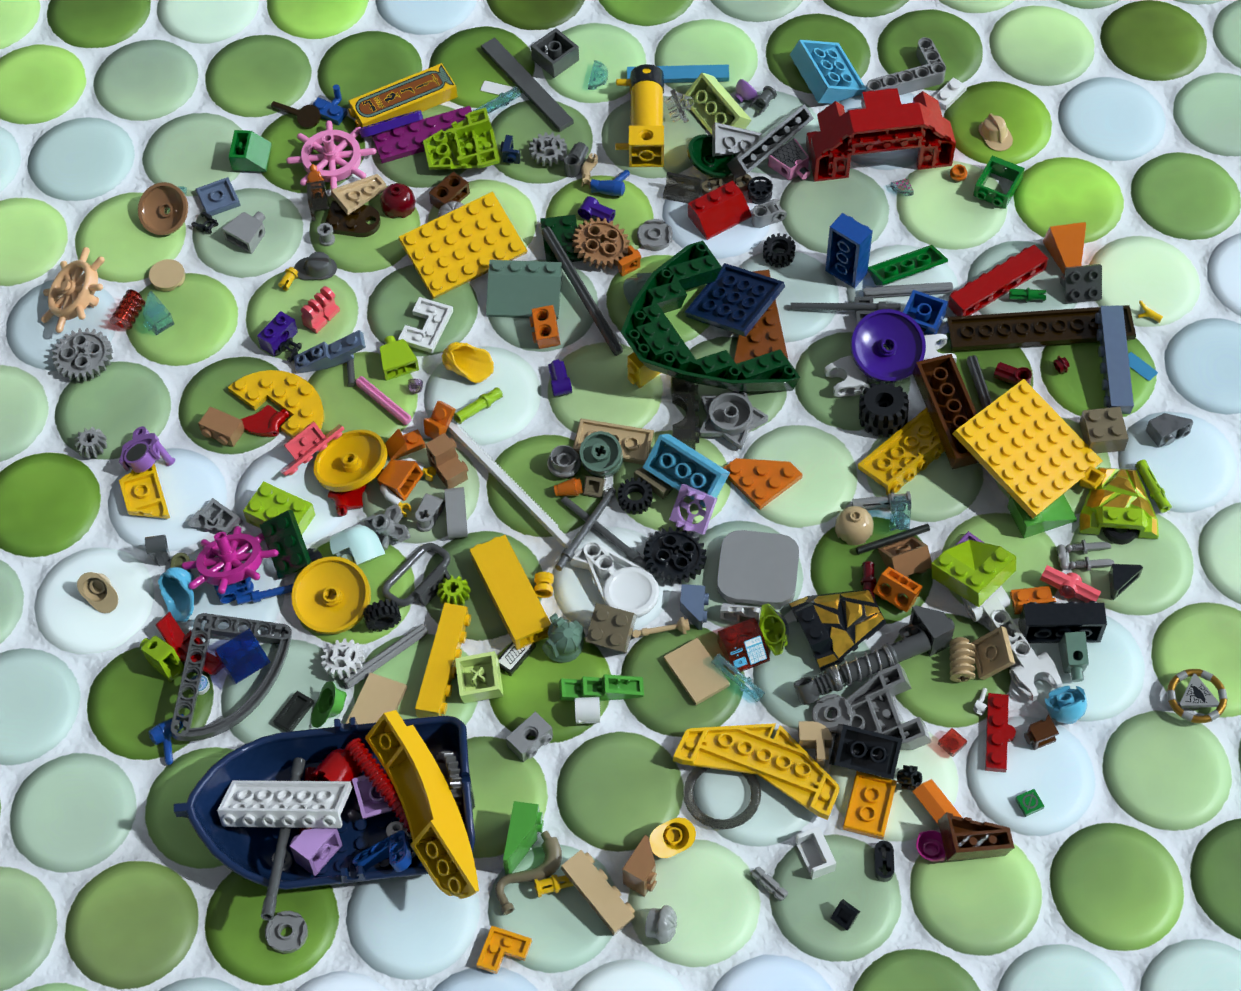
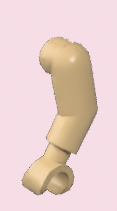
[581,153,598,189]

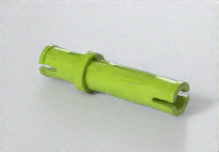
[453,387,503,424]
[1135,460,1172,513]

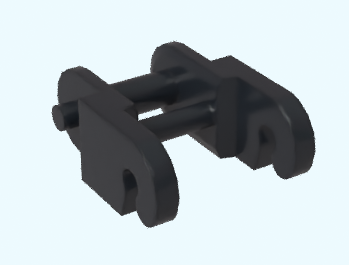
[191,211,219,234]
[275,337,302,363]

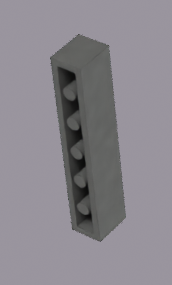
[726,104,814,178]

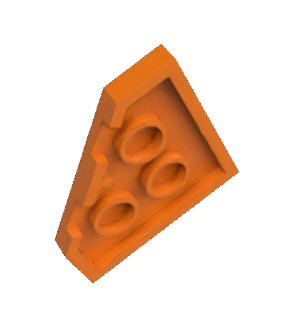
[724,458,803,510]

